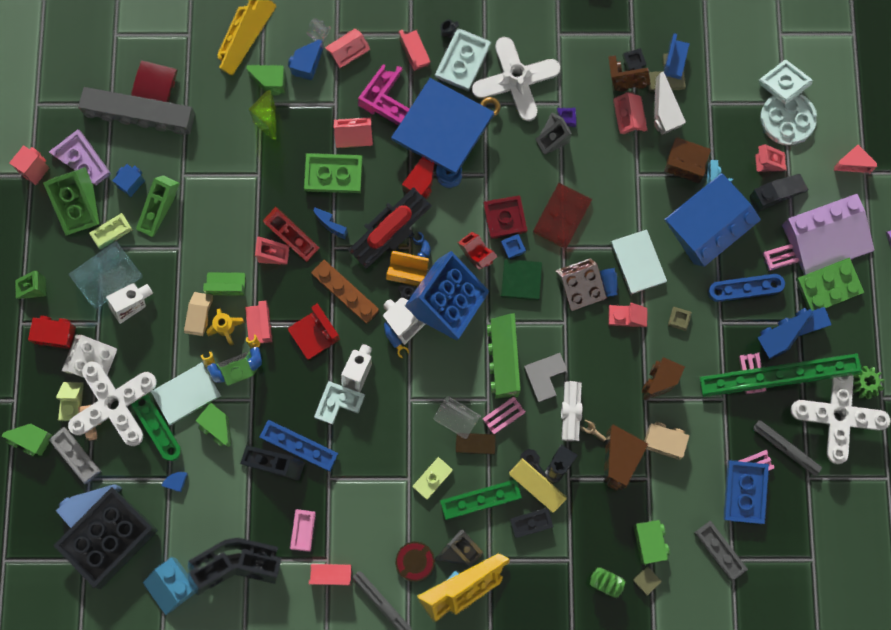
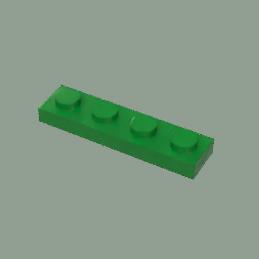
[440,479,522,520]

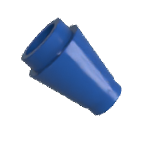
[600,268,618,297]

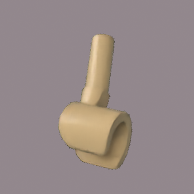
[580,420,606,442]

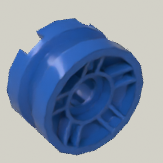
[436,165,462,188]

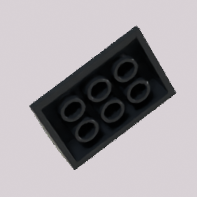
[53,487,159,589]

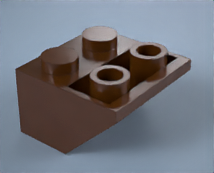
[641,357,685,400]

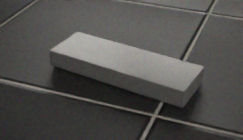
[49,427,101,484]

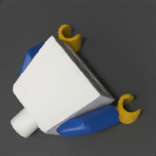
[383,298,425,358]

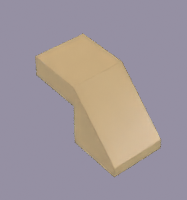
[184,292,213,336]

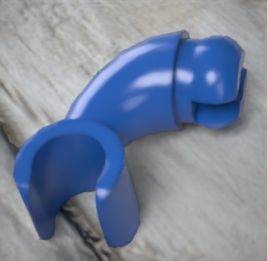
[413,232,431,258]

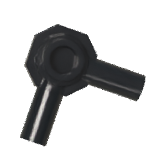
[508,449,546,478]

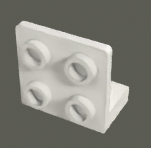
[62,335,117,378]

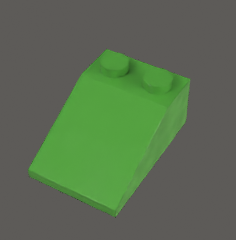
[43,167,99,235]

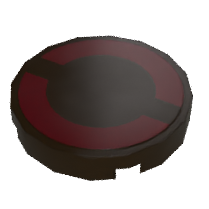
[395,541,435,582]

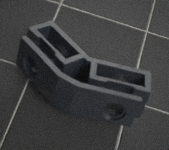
[188,538,282,596]

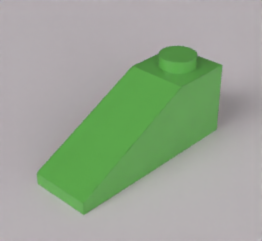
[136,175,180,237]

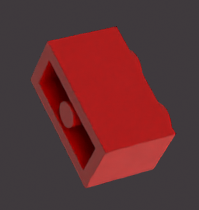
[28,316,76,349]

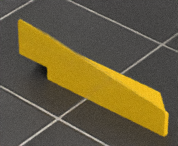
[217,0,276,75]
[418,554,510,622]

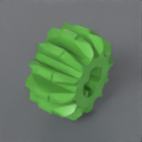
[853,366,885,399]
[590,568,625,598]

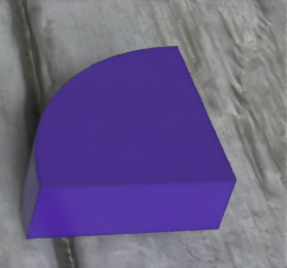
[557,108,576,127]

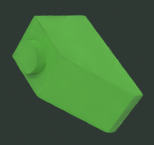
[247,65,286,95]

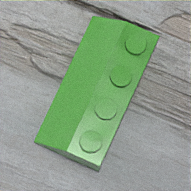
[487,313,520,398]

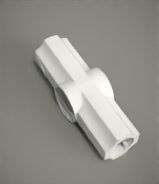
[561,381,582,442]

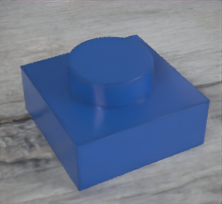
[501,234,526,259]

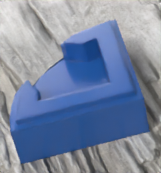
[162,472,188,492]

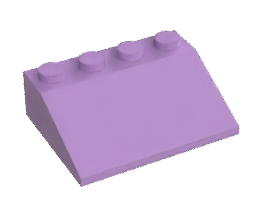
[782,194,874,275]

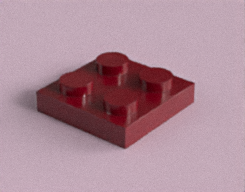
[483,195,528,239]

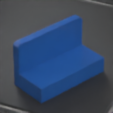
[663,34,689,79]

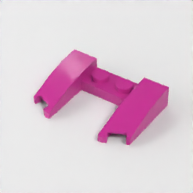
[358,65,409,125]

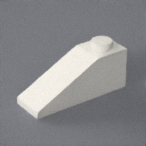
[654,72,686,135]

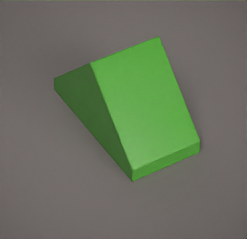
[15,271,46,299]

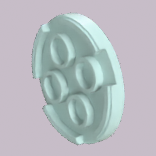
[760,94,817,145]

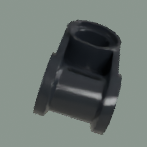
[545,444,578,483]

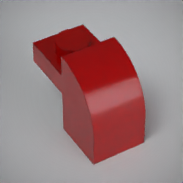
[457,232,497,270]

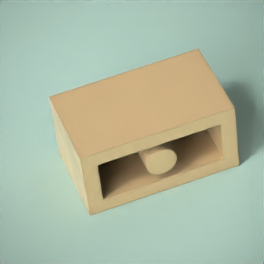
[644,422,690,460]

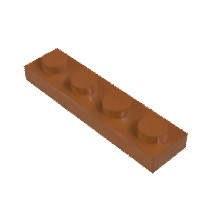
[311,260,380,324]

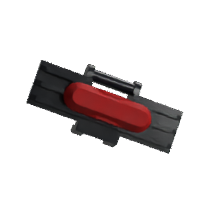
[348,187,432,269]

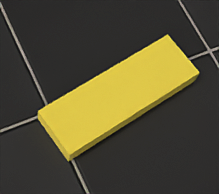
[509,458,567,513]

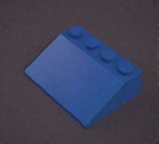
[664,173,761,267]
[405,251,489,340]

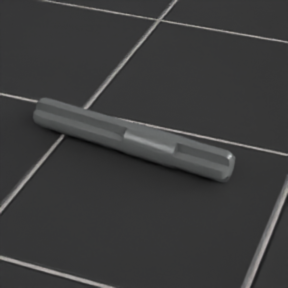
[753,420,822,476]
[352,571,412,630]

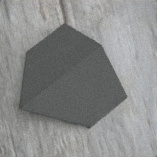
[536,112,572,154]
[435,530,484,567]

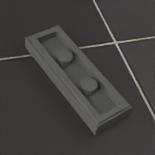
[694,521,748,582]

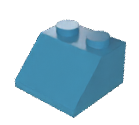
[143,557,196,615]

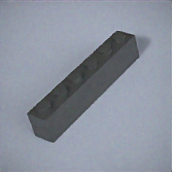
[78,87,195,135]

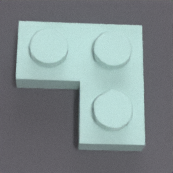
[314,381,365,425]

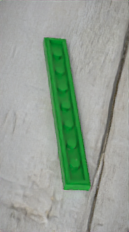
[700,353,862,397]

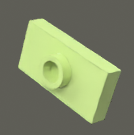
[89,213,133,250]
[412,457,453,500]

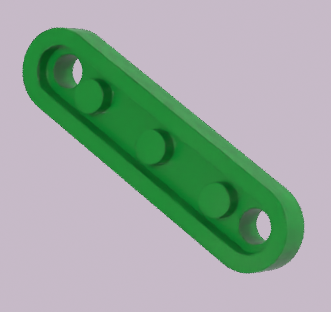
[131,394,182,461]

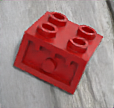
[288,303,340,360]

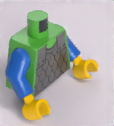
[201,335,262,386]

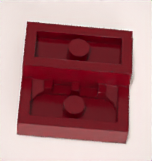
[131,61,178,103]

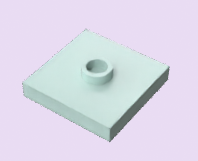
[759,59,813,105]

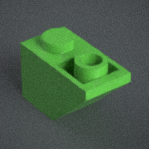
[196,403,231,448]
[2,424,53,456]

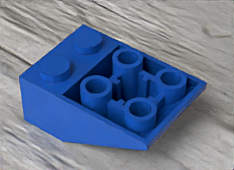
[758,308,813,359]

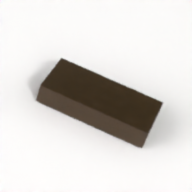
[456,433,496,455]

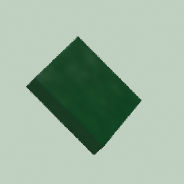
[501,259,542,300]

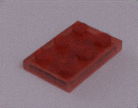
[533,183,592,249]

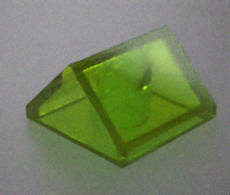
[249,90,276,139]

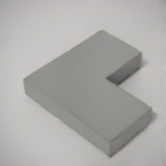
[524,353,567,403]

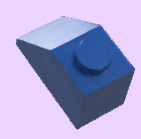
[288,40,324,80]

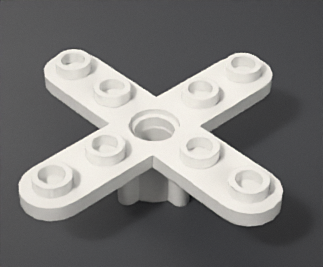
[472,37,560,121]
[68,362,157,446]
[791,375,890,464]

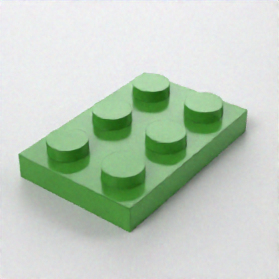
[304,153,363,193]
[796,257,864,311]

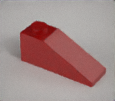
[402,157,435,199]
[263,207,319,262]

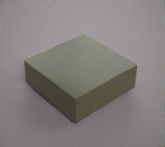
[667,306,692,331]
[633,567,662,595]

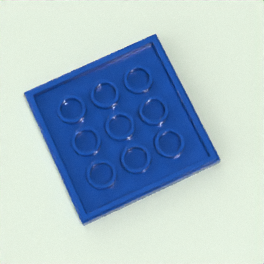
[391,78,494,175]

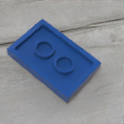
[723,460,769,524]

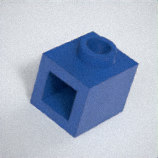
[112,164,145,197]

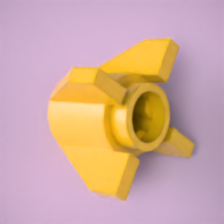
[206,308,244,346]

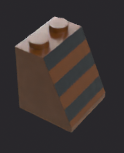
[604,425,648,490]

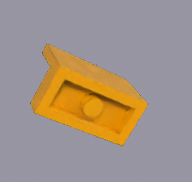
[386,251,429,286]

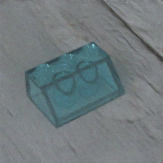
[69,241,142,309]

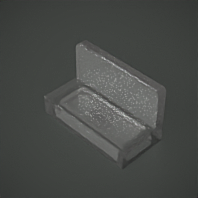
[433,396,481,439]

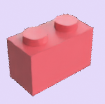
[9,145,49,185]

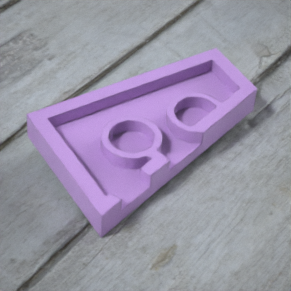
[49,130,111,185]

